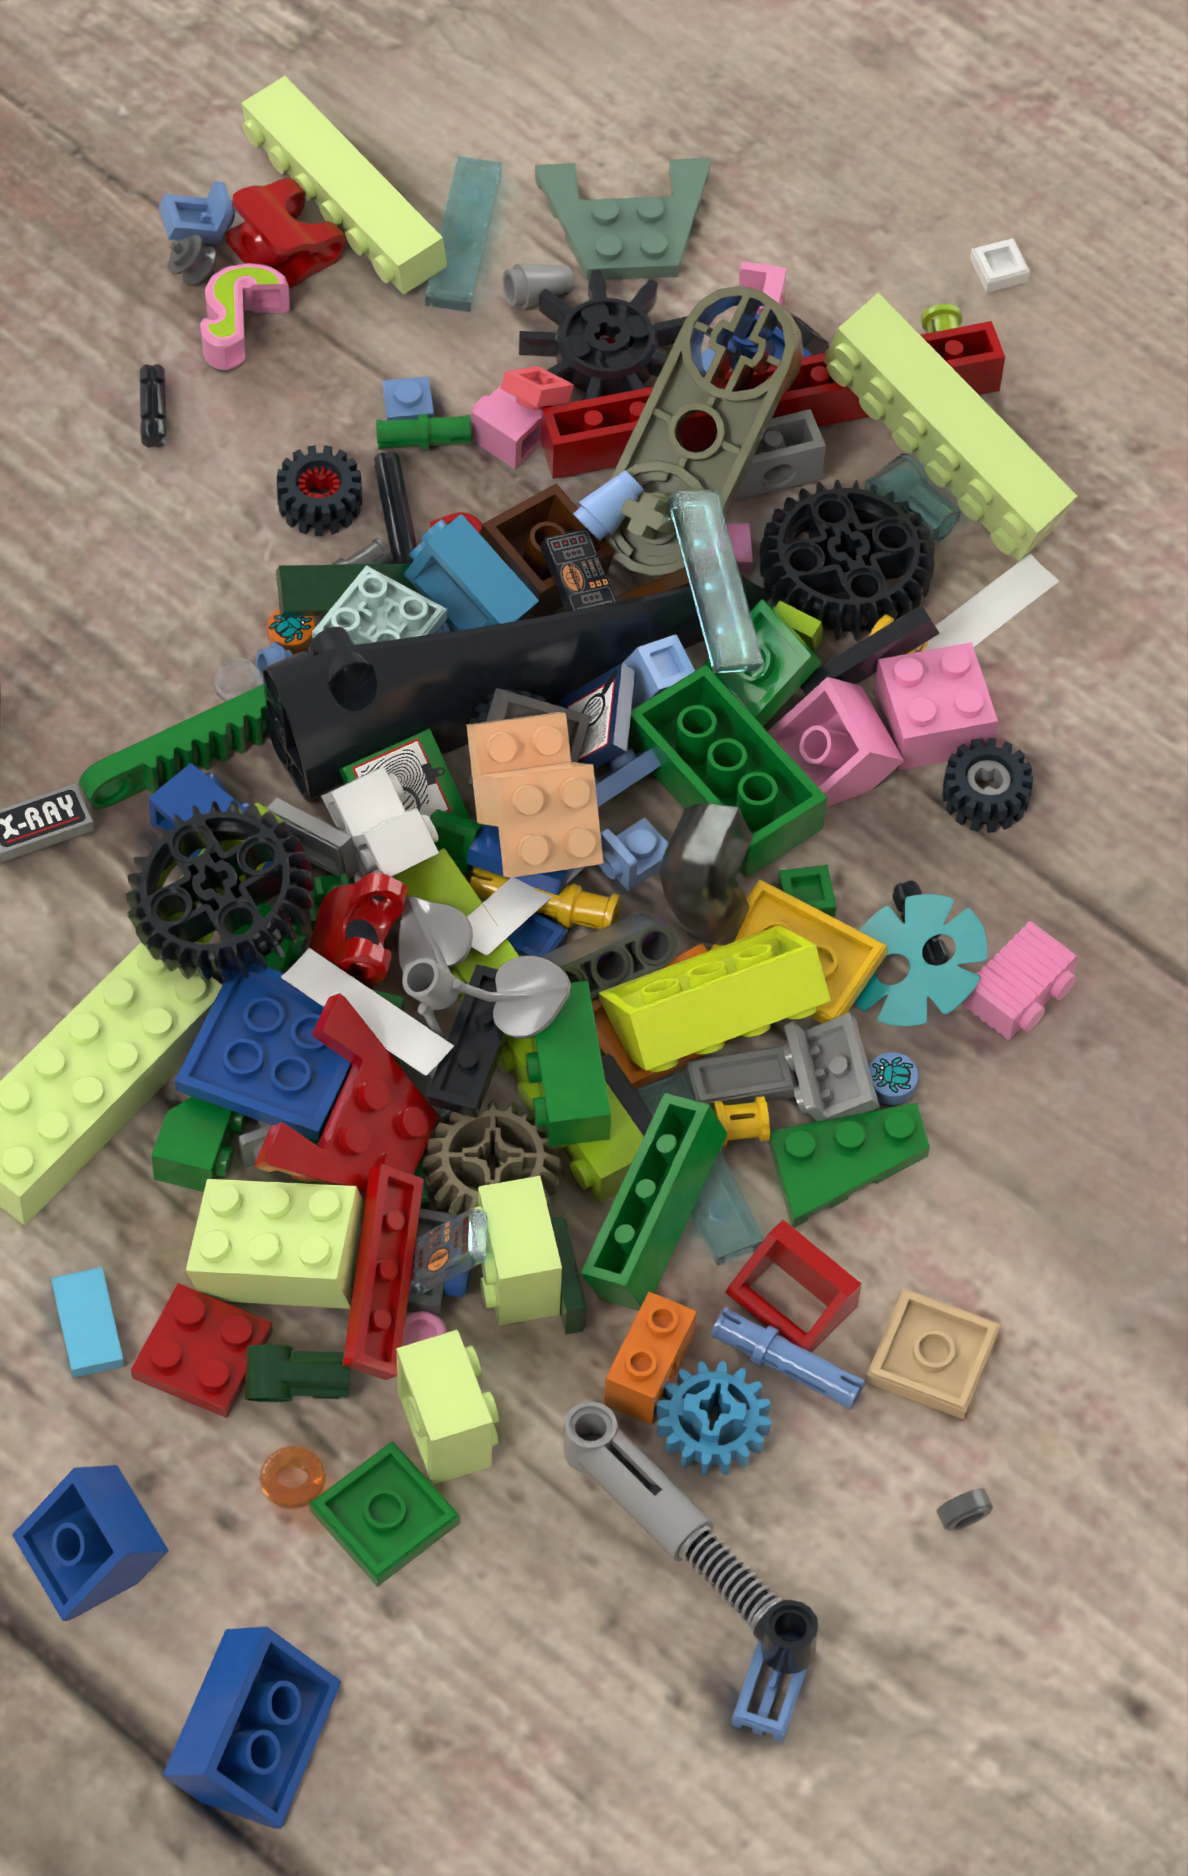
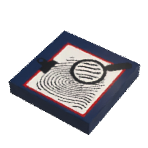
[559,663,635,770]

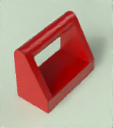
[725,1220,862,1353]

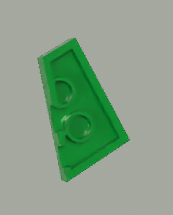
[768,1103,930,1228]

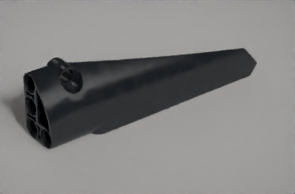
[262,574,772,802]

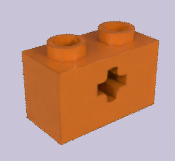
[604,1292,697,1425]

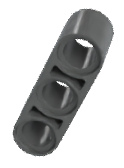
[541,913,678,999]

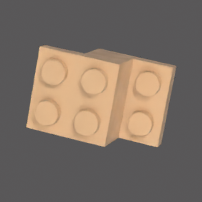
[467,712,604,878]

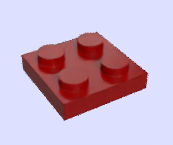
[131,1283,273,1418]

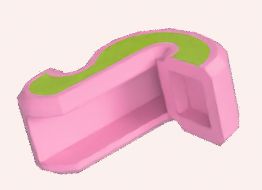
[200,263,290,370]

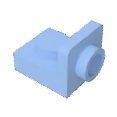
[599,817,675,891]

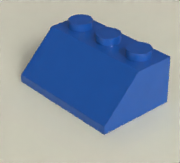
[162,1627,342,1829]

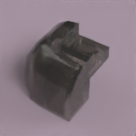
[659,804,753,946]

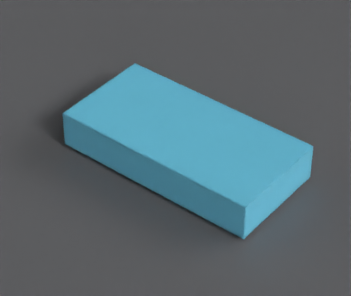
[51,1267,124,1378]

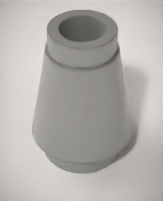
[503,264,574,309]

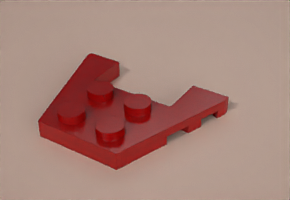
[254,993,439,1198]

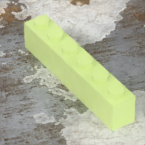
[241,76,448,295]

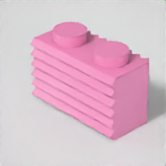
[963,921,1077,1040]

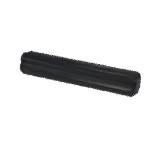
[374,451,417,564]

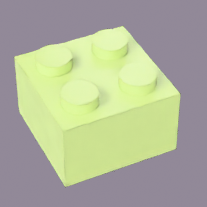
[470,1176,562,1326]
[396,1329,499,1485]

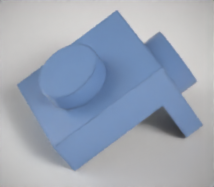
[159,181,235,245]

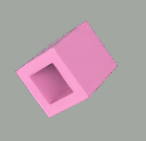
[471,386,542,470]

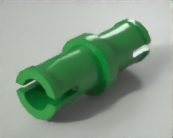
[376,413,472,451]

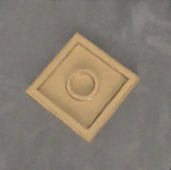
[865,1288,1001,1420]

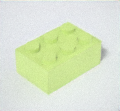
[186,1179,365,1309]

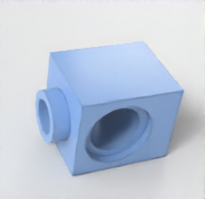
[623,634,695,709]

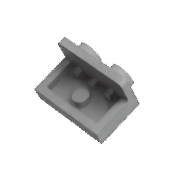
[782,1013,880,1122]

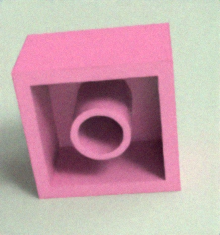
[874,642,998,771]

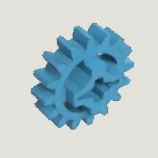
[656,1361,771,1475]

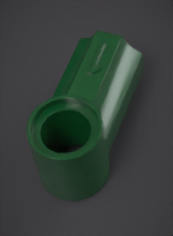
[245,1345,350,1402]

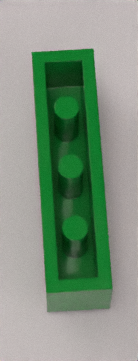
[581,1093,728,1311]

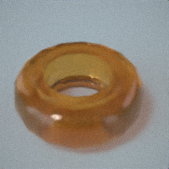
[259,1446,326,1510]

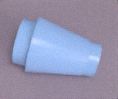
[573,470,644,541]

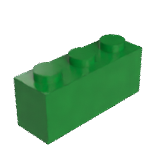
[522,981,611,1147]

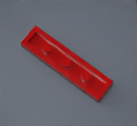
[343,1163,424,1380]

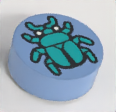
[869,1052,918,1105]

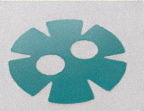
[855,894,988,1026]

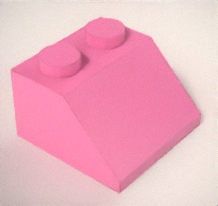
[768,677,904,808]

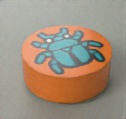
[267,609,315,655]

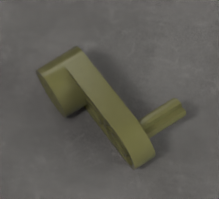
[604,286,804,577]

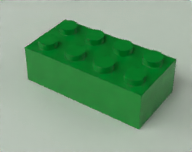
[627,665,827,878]

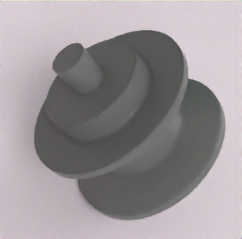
[168,235,217,286]

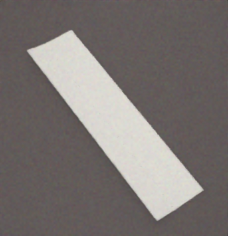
[926,553,1060,650]
[467,867,585,956]
[281,948,454,1076]

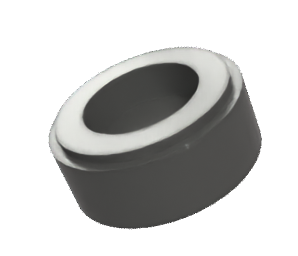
[936,1488,993,1531]

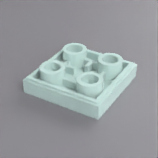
[312,565,447,645]

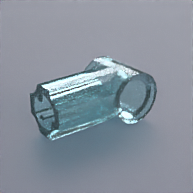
[865,453,961,542]

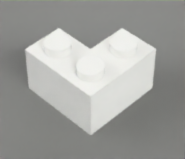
[321,767,439,878]

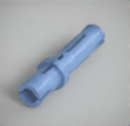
[711,1307,866,1410]

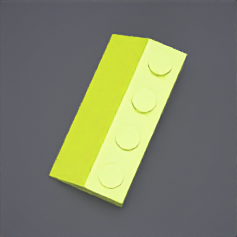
[598,925,831,1072]

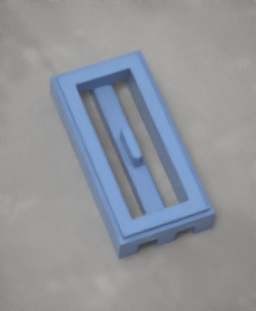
[731,1632,808,1742]

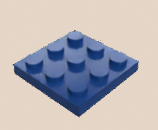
[175,963,352,1142]

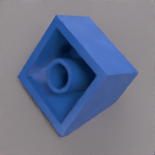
[12,1465,169,1621]

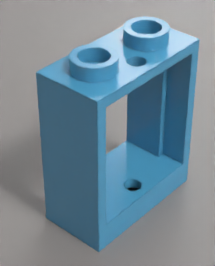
[403,514,539,631]

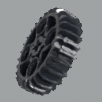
[759,479,935,641]
[125,800,315,983]

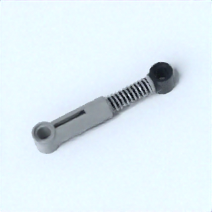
[564,1401,818,1674]

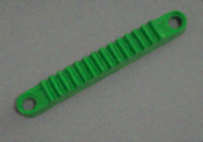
[79,684,269,809]

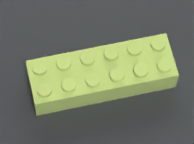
[823,293,1077,562]
[0,943,222,1226]

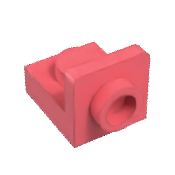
[500,366,574,410]

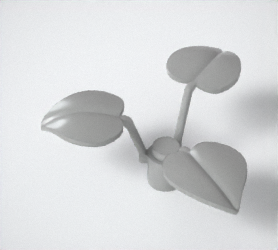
[398,897,571,1123]

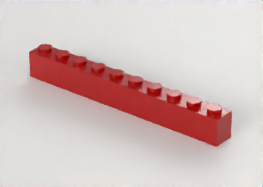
[541,321,1005,479]

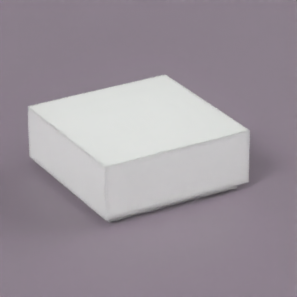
[970,238,1030,293]

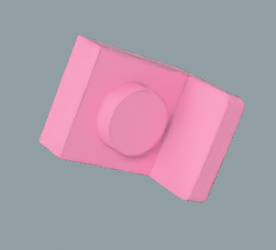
[739,262,787,329]

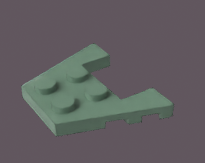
[535,158,710,281]

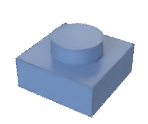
[382,376,434,420]

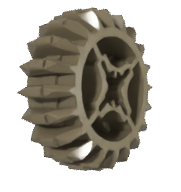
[423,1099,562,1232]

